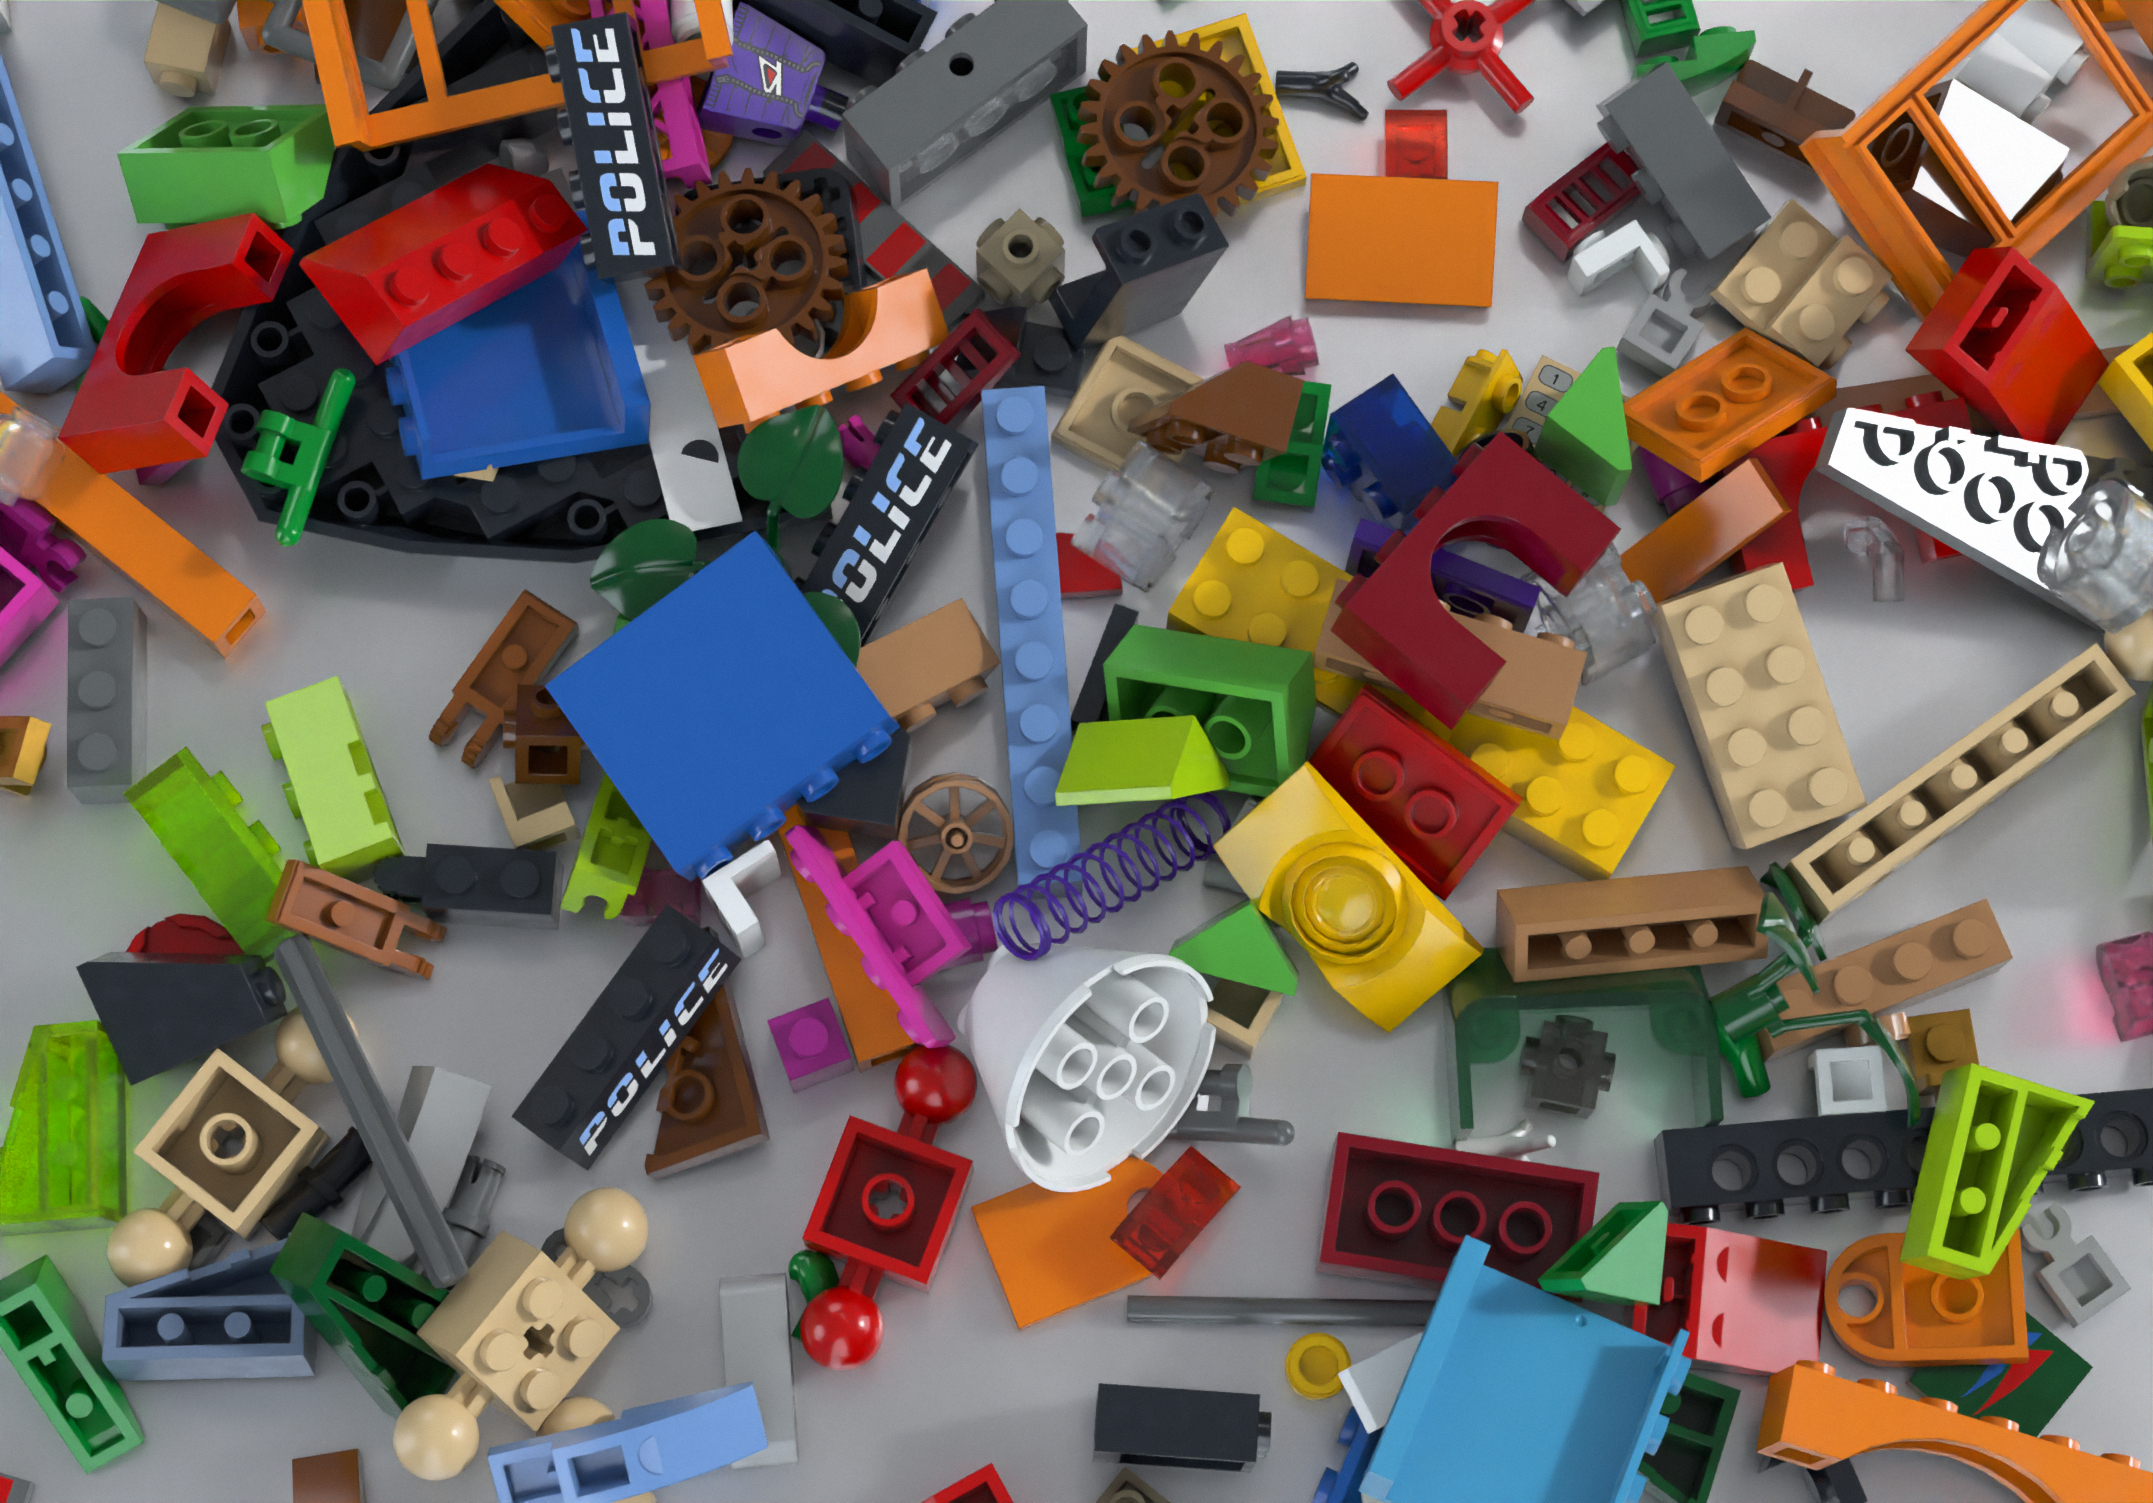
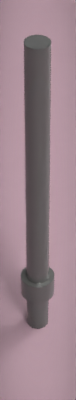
[1127,1295,1436,1327]

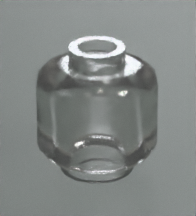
[0,406,66,506]

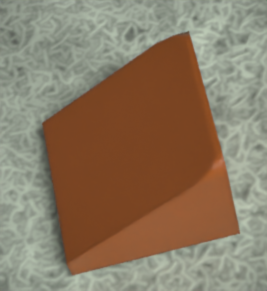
[292,1448,366,1503]

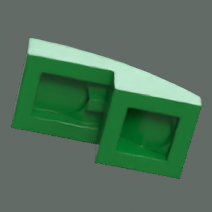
[1252,381,1332,508]

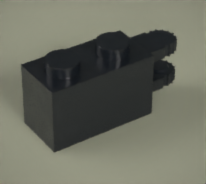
[373,843,564,930]

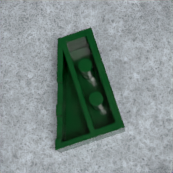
[269,1212,456,1419]
[1637,1373,1741,1503]

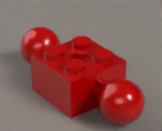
[800,1044,977,1371]

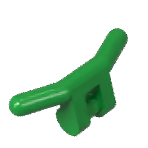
[241,368,355,547]

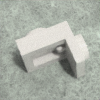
[1566,219,1670,297]

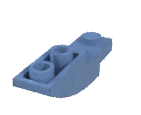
[487,1381,769,1503]

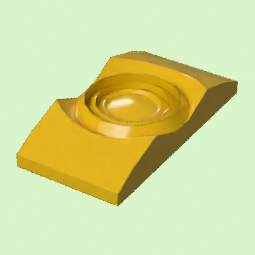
[1212,761,1484,1033]

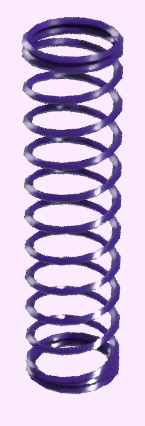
[993,792,1231,961]

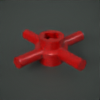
[1387,0,1536,114]

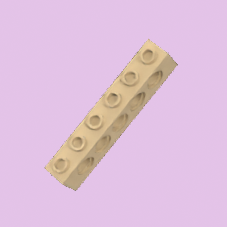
[1783,643,2136,926]

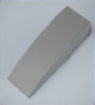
[351,1066,492,1269]

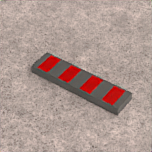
[763,129,985,334]

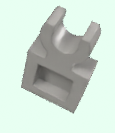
[1616,268,1714,378]
[2018,1204,2131,1328]

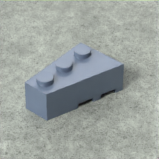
[102,1233,317,1381]

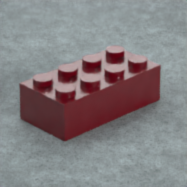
[1315,1132,1600,1306]

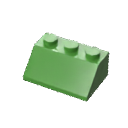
[117,104,335,230]
[1103,624,1316,797]

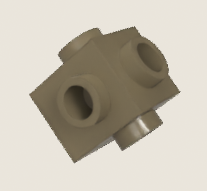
[976,208,1065,311]

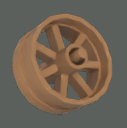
[898,772,1014,894]

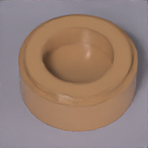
[1843,1012,1911,1048]

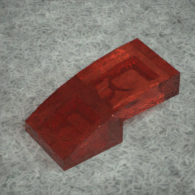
[1383,110,1448,179]
[1109,1146,1241,1280]

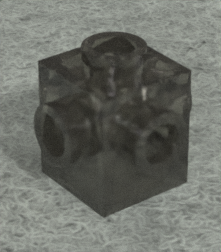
[1518,1015,1616,1119]

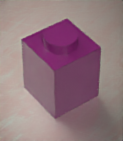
[767,997,854,1093]

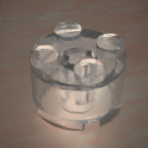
[1071,439,1214,593]
[2037,480,2153,634]
[1520,542,1657,686]

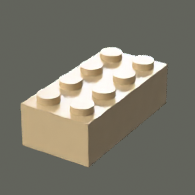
[1648,562,1867,850]

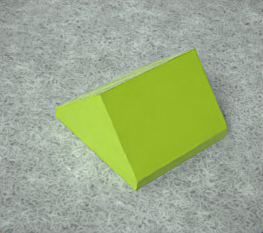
[1055,715,1230,806]

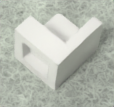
[1807,1045,1887,1117]

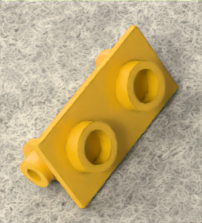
[1420,349,1524,468]

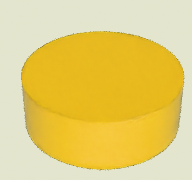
[1284,1333,1351,1401]

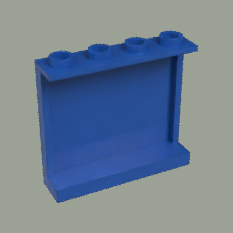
[385,210,651,480]
[545,531,900,882]

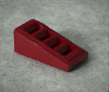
[1522,142,1642,263]
[889,308,1021,430]

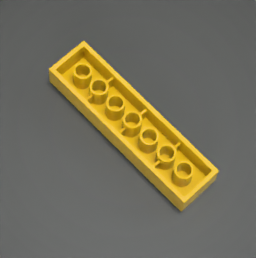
[1166,507,1676,881]

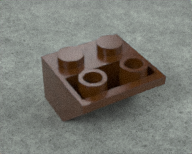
[1127,361,1304,474]

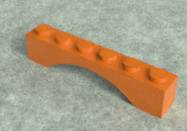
[1756,1360,2153,1503]

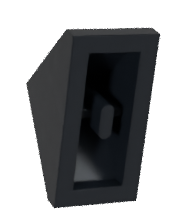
[796,727,912,840]

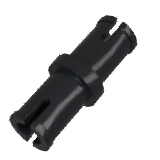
[260,1126,373,1241]

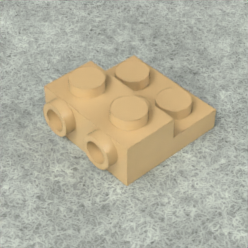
[1709,198,1893,370]

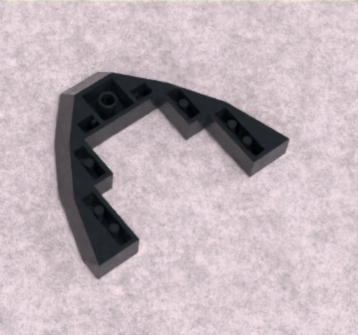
[211,0,833,564]

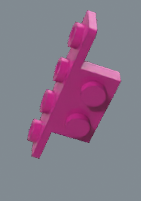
[785,825,972,1048]

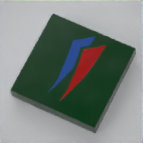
[1905,1312,2093,1437]

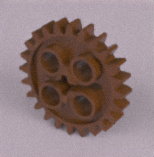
[1076,30,1279,220]
[644,168,849,355]

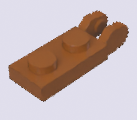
[428,589,579,769]
[265,859,447,980]

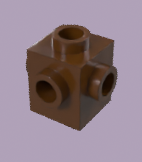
[503,684,590,785]

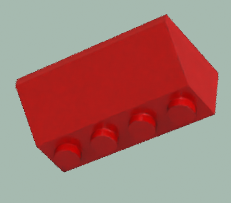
[299,163,588,365]

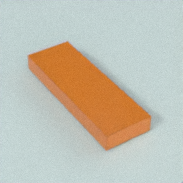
[1604,458,1792,620]

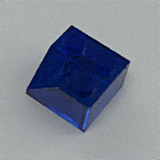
[1321,373,1458,532]

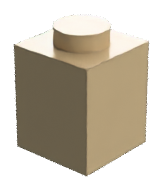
[144,2,232,97]

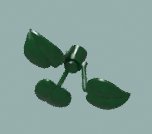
[590,405,861,669]
[1710,862,1921,1128]

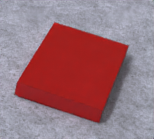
[1308,683,1523,902]

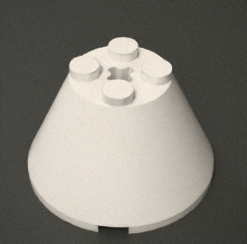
[957,943,1216,1192]

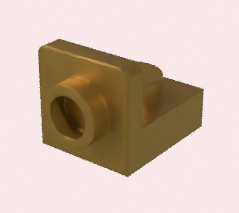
[0,716,51,795]
[1905,1009,1988,1104]

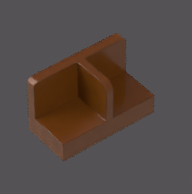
[1713,60,1856,175]

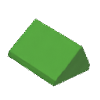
[1534,347,1632,506]
[1169,897,1299,996]

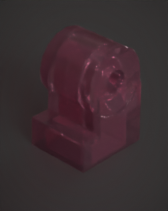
[605,864,701,927]
[2096,931,2153,1042]

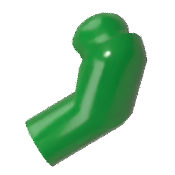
[1704,1009,1771,1098]
[788,1249,840,1343]

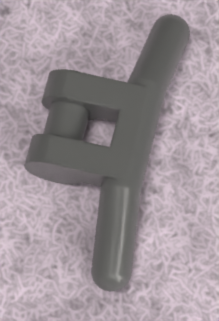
[1164,1064,1295,1146]

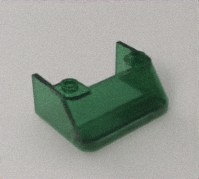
[1442,947,1724,1145]

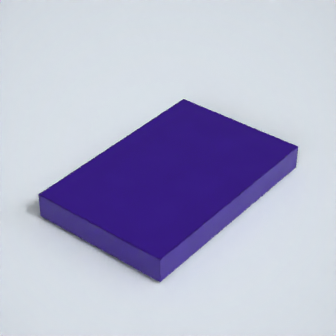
[1345,517,1542,634]

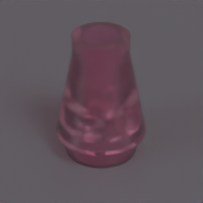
[1224,315,1320,376]

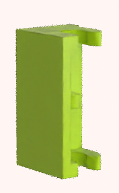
[560,772,652,920]

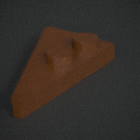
[644,926,770,1180]

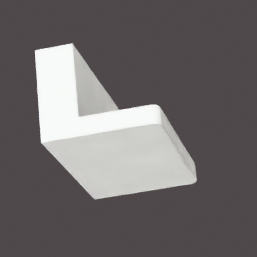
[701,840,782,959]

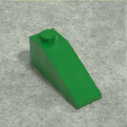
[0,1254,145,1474]

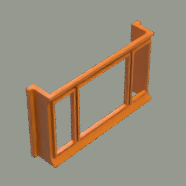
[302,0,733,152]
[1798,0,2153,323]

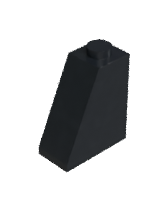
[76,952,288,1086]

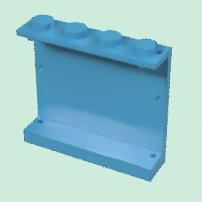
[1358,1235,1692,1503]

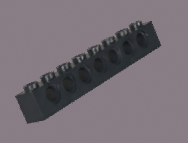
[1654,1088,2153,1226]

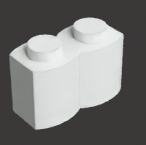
[1955,0,2090,126]

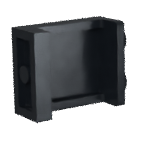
[1048,193,1229,352]

